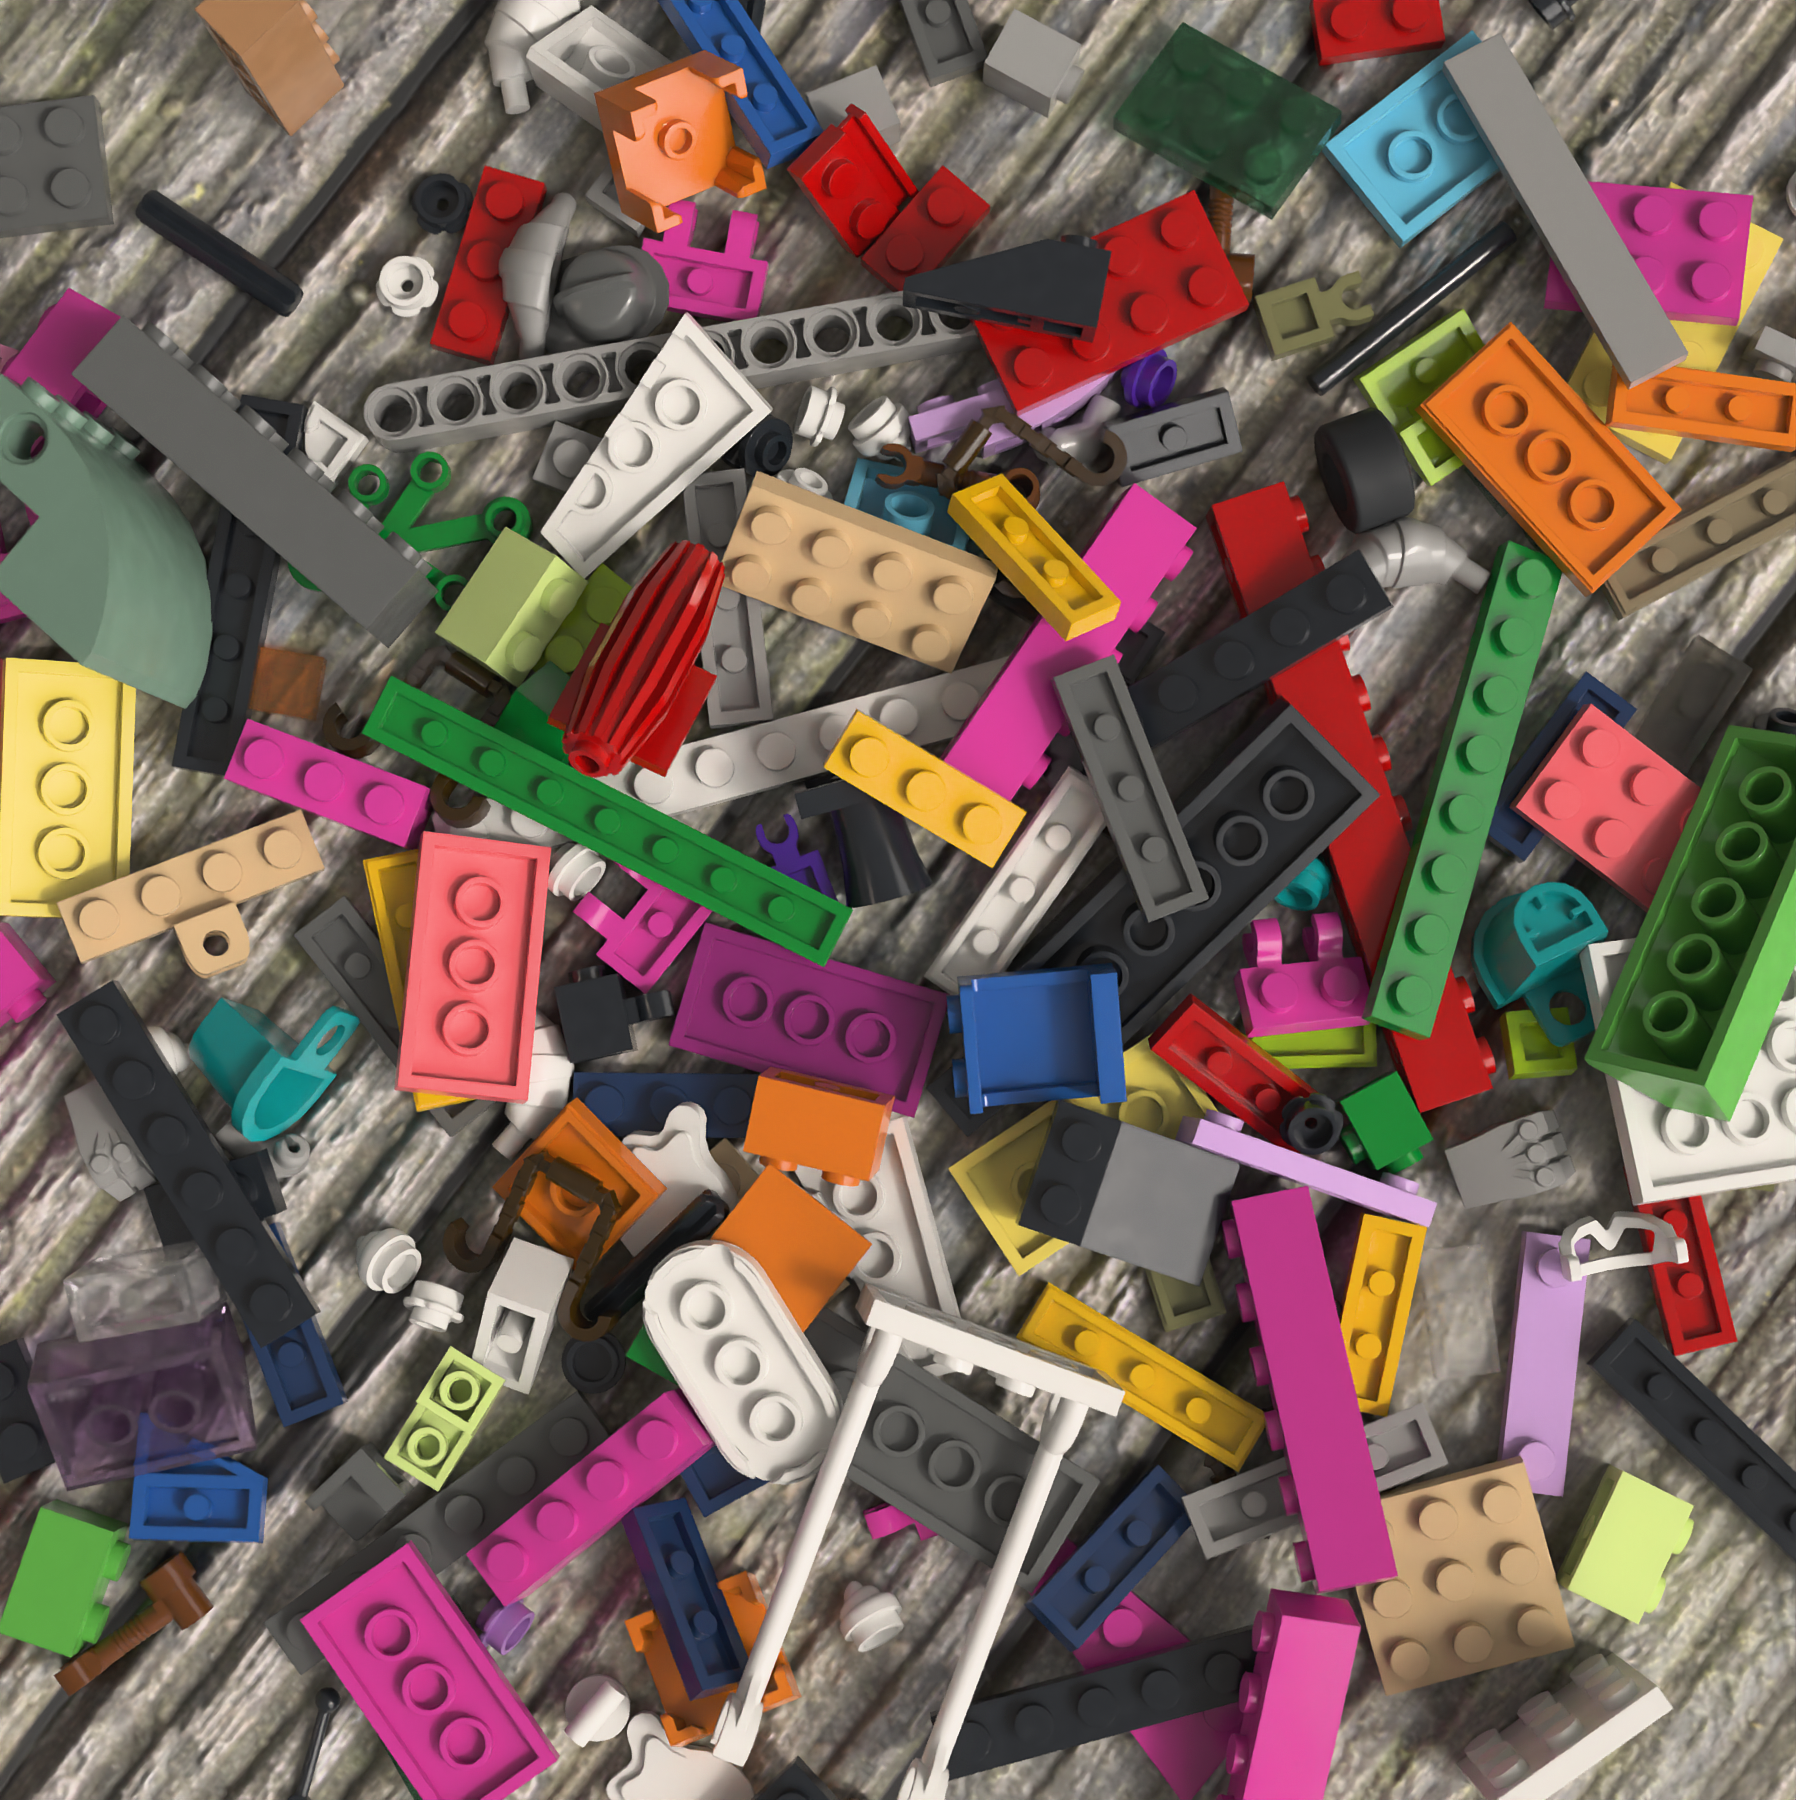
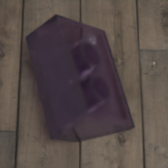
[27,1302,258,1491]

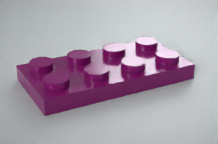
[668,922,949,1118]

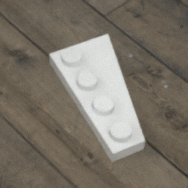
[540,312,773,579]
[795,1116,961,1376]

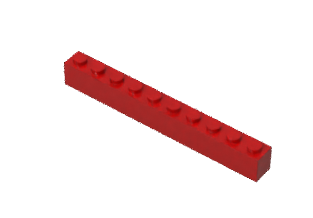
[1205,481,1496,1113]

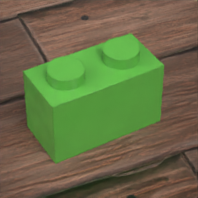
[0,1499,131,1657]

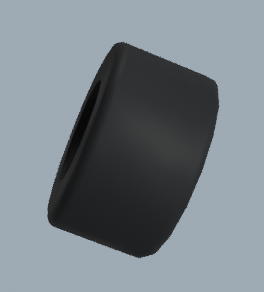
[1314,407,1415,534]

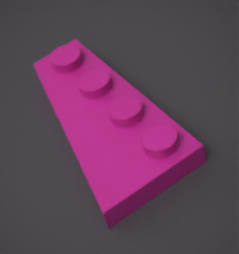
[1029,1537,1244,1800]

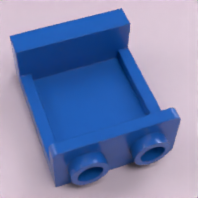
[946,963,1127,1114]

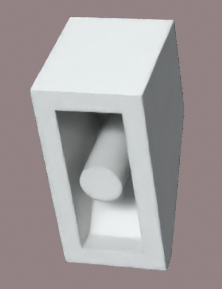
[472,1237,575,1394]

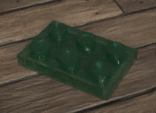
[1113,22,1342,220]

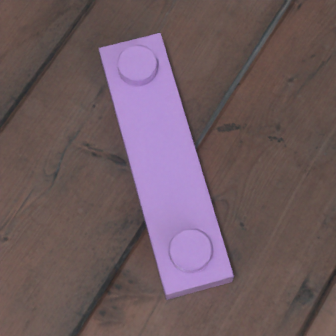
[1175,1109,1437,1227]
[1497,1231,1591,1497]

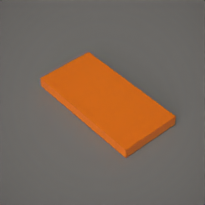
[1415,322,1682,597]

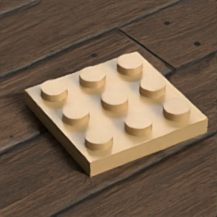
[1355,1455,1575,1696]

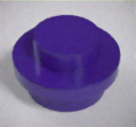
[1121,349,1177,408]

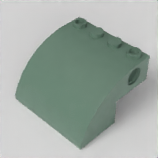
[0,373,213,709]

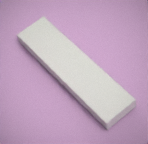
[924,766,1106,995]

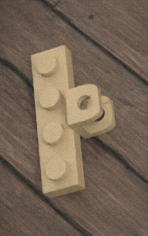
[56,809,325,979]

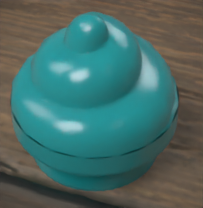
[1274,854,1333,911]

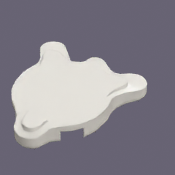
[621,1102,739,1257]
[606,1710,756,1800]

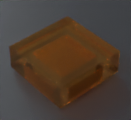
[249,647,327,722]

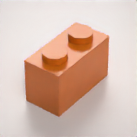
[743,1066,895,1186]

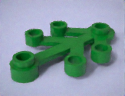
[287,451,533,613]

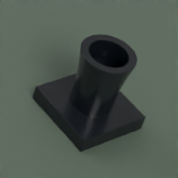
[792,773,933,908]

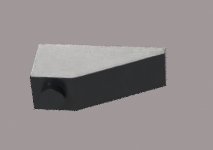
[903,235,1112,343]

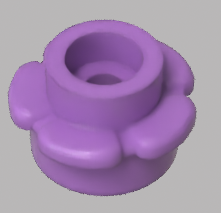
[475,1596,535,1655]

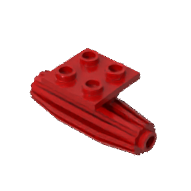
[547,540,725,778]

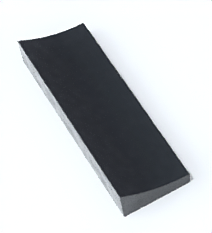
[1009,695,1380,1045]

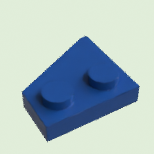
[129,1413,268,1544]

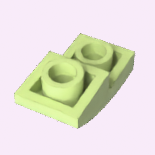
[384,1346,506,1492]

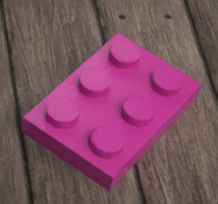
[1544,181,1753,326]

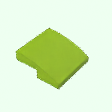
[1352,309,1485,486]

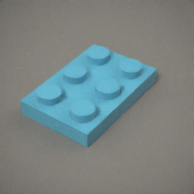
[1322,30,1500,248]

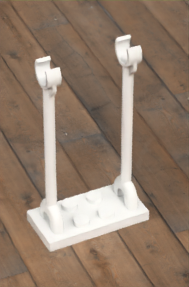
[710,1283,1125,1800]

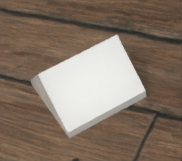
[526,5,672,132]

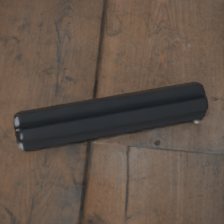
[135,190,304,317]
[584,1189,730,1322]

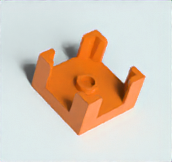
[594,50,767,233]
[624,1571,802,1747]

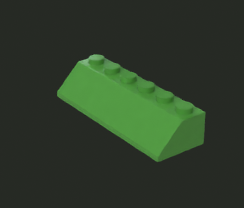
[1584,725,1796,1122]

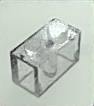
[63,1241,228,1342]

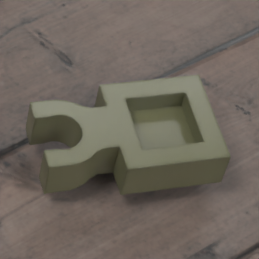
[1252,271,1374,361]

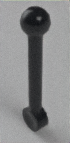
[287,1687,341,1800]

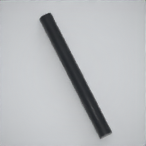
[1306,221,1517,396]

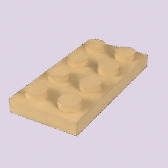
[721,471,998,674]

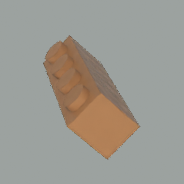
[194,0,345,137]

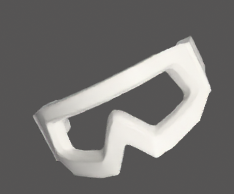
[1558,1211,1689,1282]

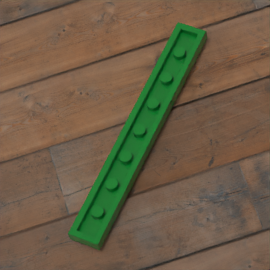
[1361,540,1562,1040]
[362,676,853,967]

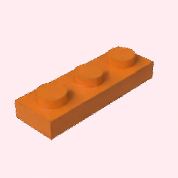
[1605,363,1796,452]

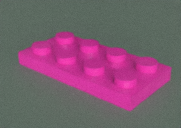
[300,1540,560,1800]

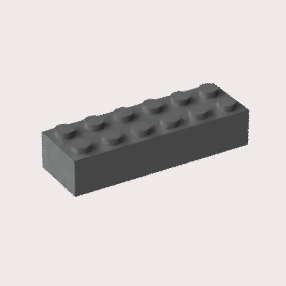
[71,315,438,648]

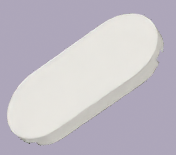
[643,1240,844,1485]

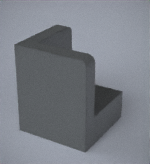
[304,1442,414,1541]

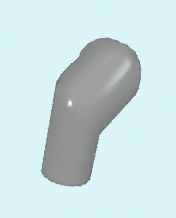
[1034,394,1121,468]
[215,1120,310,1178]

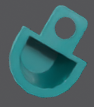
[1470,882,1609,1047]
[189,997,360,1142]

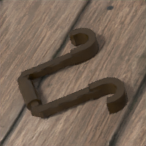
[935,405,1127,598]
[322,645,512,828]
[442,1151,621,1342]

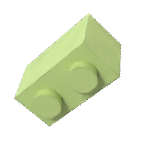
[435,527,589,687]
[1556,1464,1694,1624]

